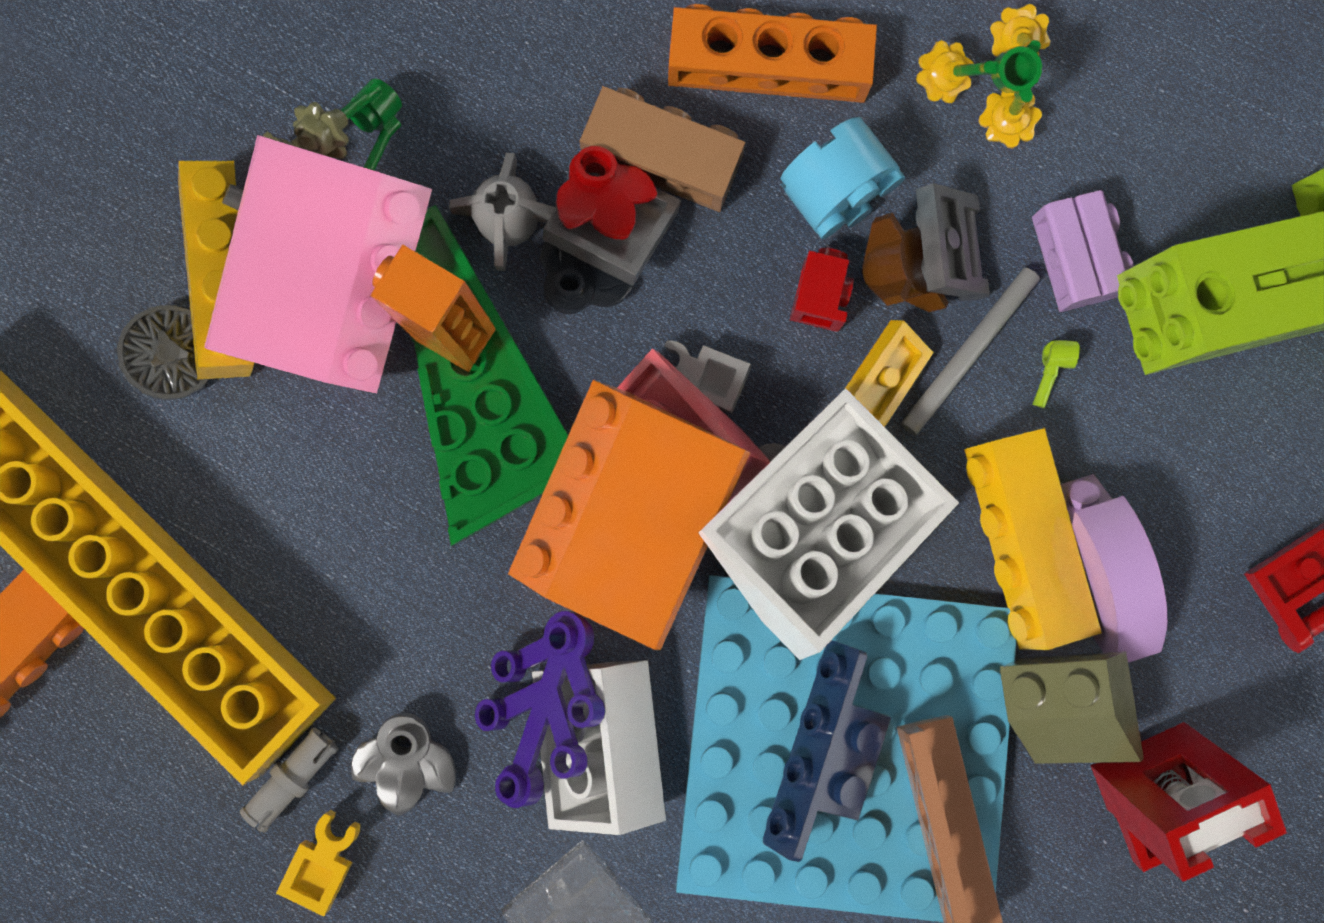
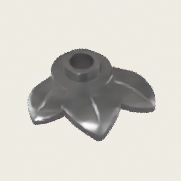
[351,713,456,815]

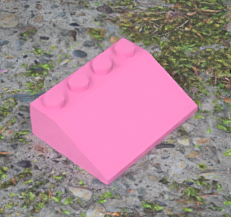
[204,135,432,394]

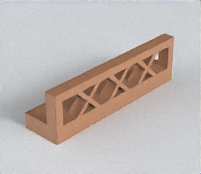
[897,715,1003,923]

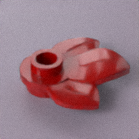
[556,146,657,240]

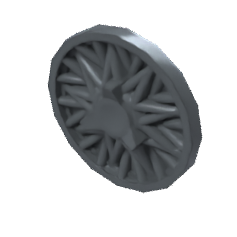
[117,305,210,400]

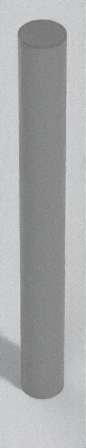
[900,268,1040,436]

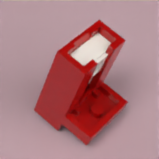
[1090,722,1287,882]

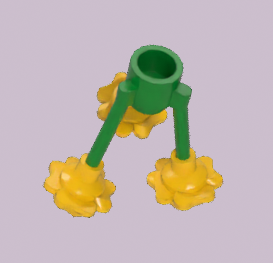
[916,4,1051,149]

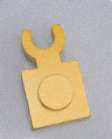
[276,810,360,917]

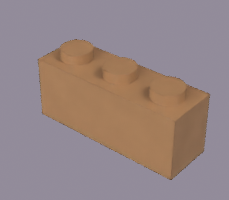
[579,86,746,212]

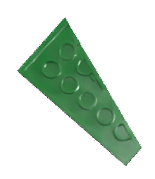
[411,205,568,546]

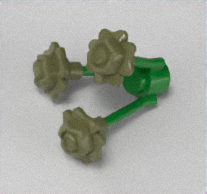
[263,78,402,171]

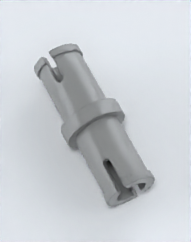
[240,728,339,833]

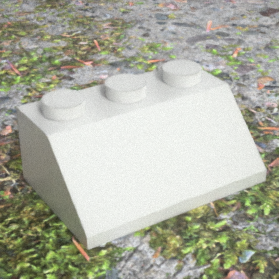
[532,660,666,835]

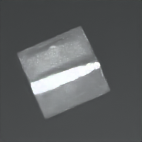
[501,840,653,923]

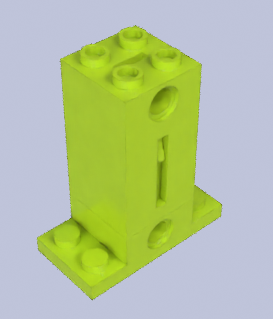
[1117,168,1324,375]

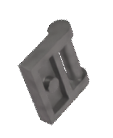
[916,183,990,301]

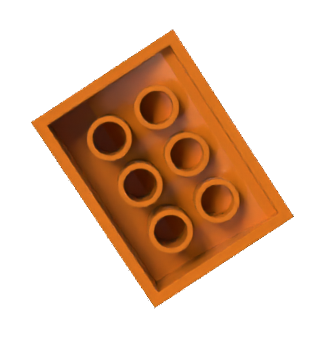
[508,380,750,650]

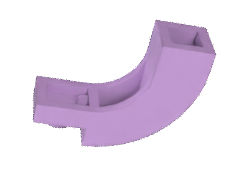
[1060,474,1167,663]

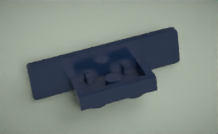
[763,640,891,862]

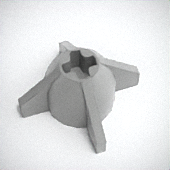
[449,153,557,271]

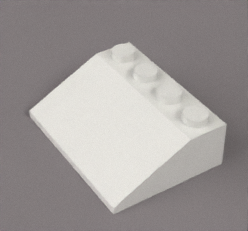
[698,388,959,660]

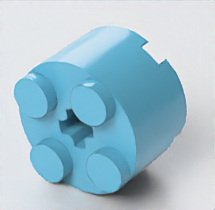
[780,117,905,240]

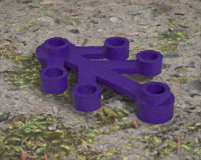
[475,611,605,808]

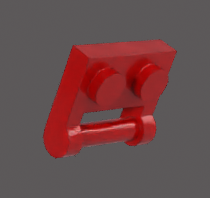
[1244,523,1324,653]

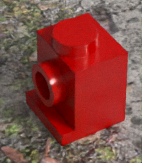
[789,248,854,332]

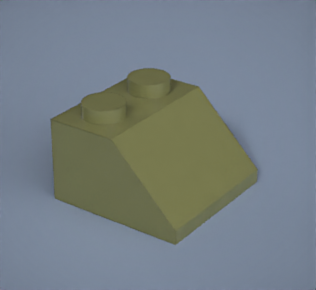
[1000,651,1144,764]

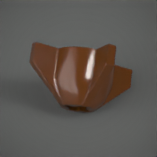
[863,212,949,312]

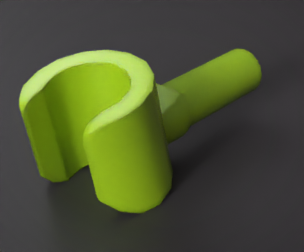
[1032,340,1080,409]

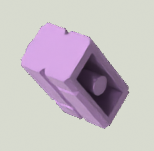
[1032,190,1134,312]

